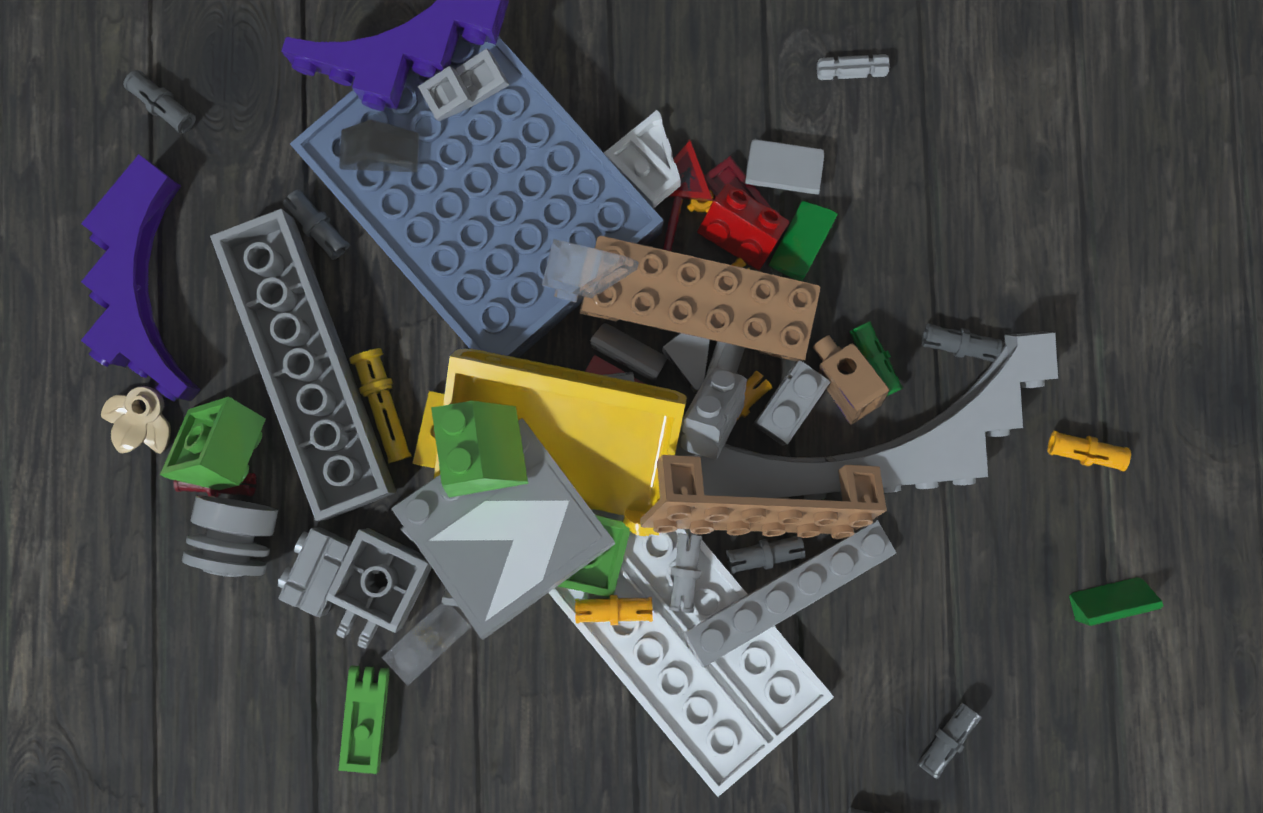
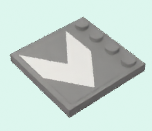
[391,418,615,640]

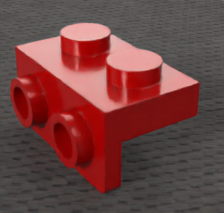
[697,184,789,271]

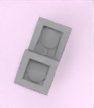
[418,48,510,121]

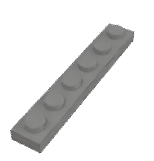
[683,520,896,667]

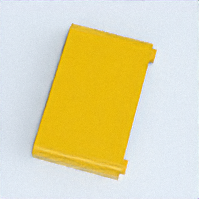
[433,349,687,536]

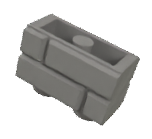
[752,360,830,446]
[681,367,747,459]
[278,527,352,617]

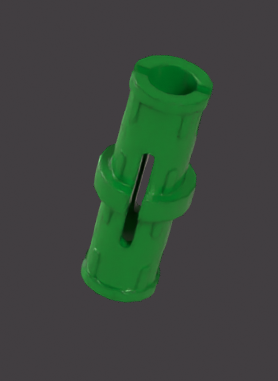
[849,321,904,396]

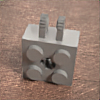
[326,528,432,649]

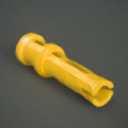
[349,348,411,463]

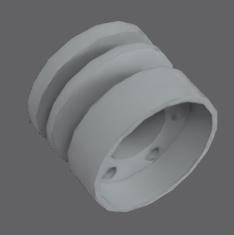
[182,496,278,577]

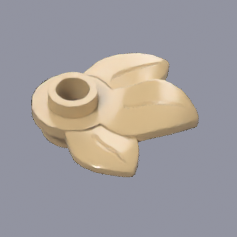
[101,386,171,454]

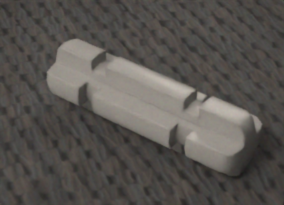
[817,54,890,80]

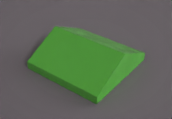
[558,514,630,597]

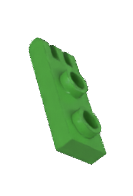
[338,665,389,774]

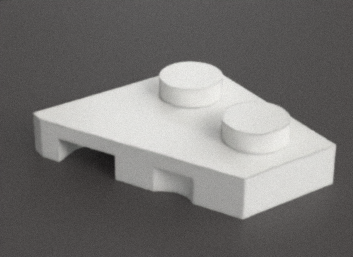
[604,110,681,208]

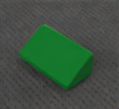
[768,201,838,281]
[1069,577,1164,626]

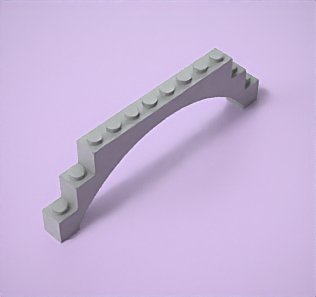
[603,331,1058,500]

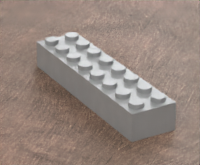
[210,209,397,521]

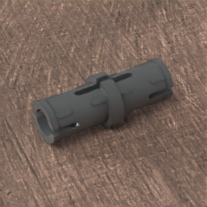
[123,70,196,134]
[283,189,350,260]
[922,323,1002,362]
[726,535,805,574]
[917,702,982,779]

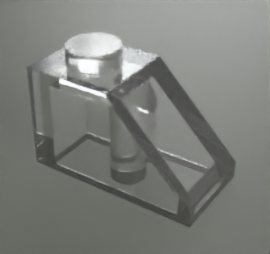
[542,239,639,302]
[382,603,471,686]

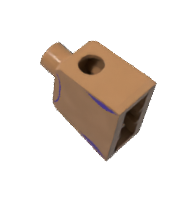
[813,335,889,425]

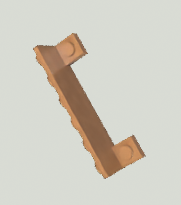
[580,236,820,361]
[640,455,887,539]

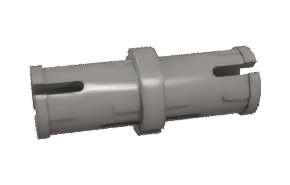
[669,533,702,613]

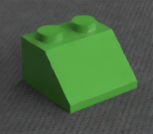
[160,397,266,490]
[431,401,529,498]

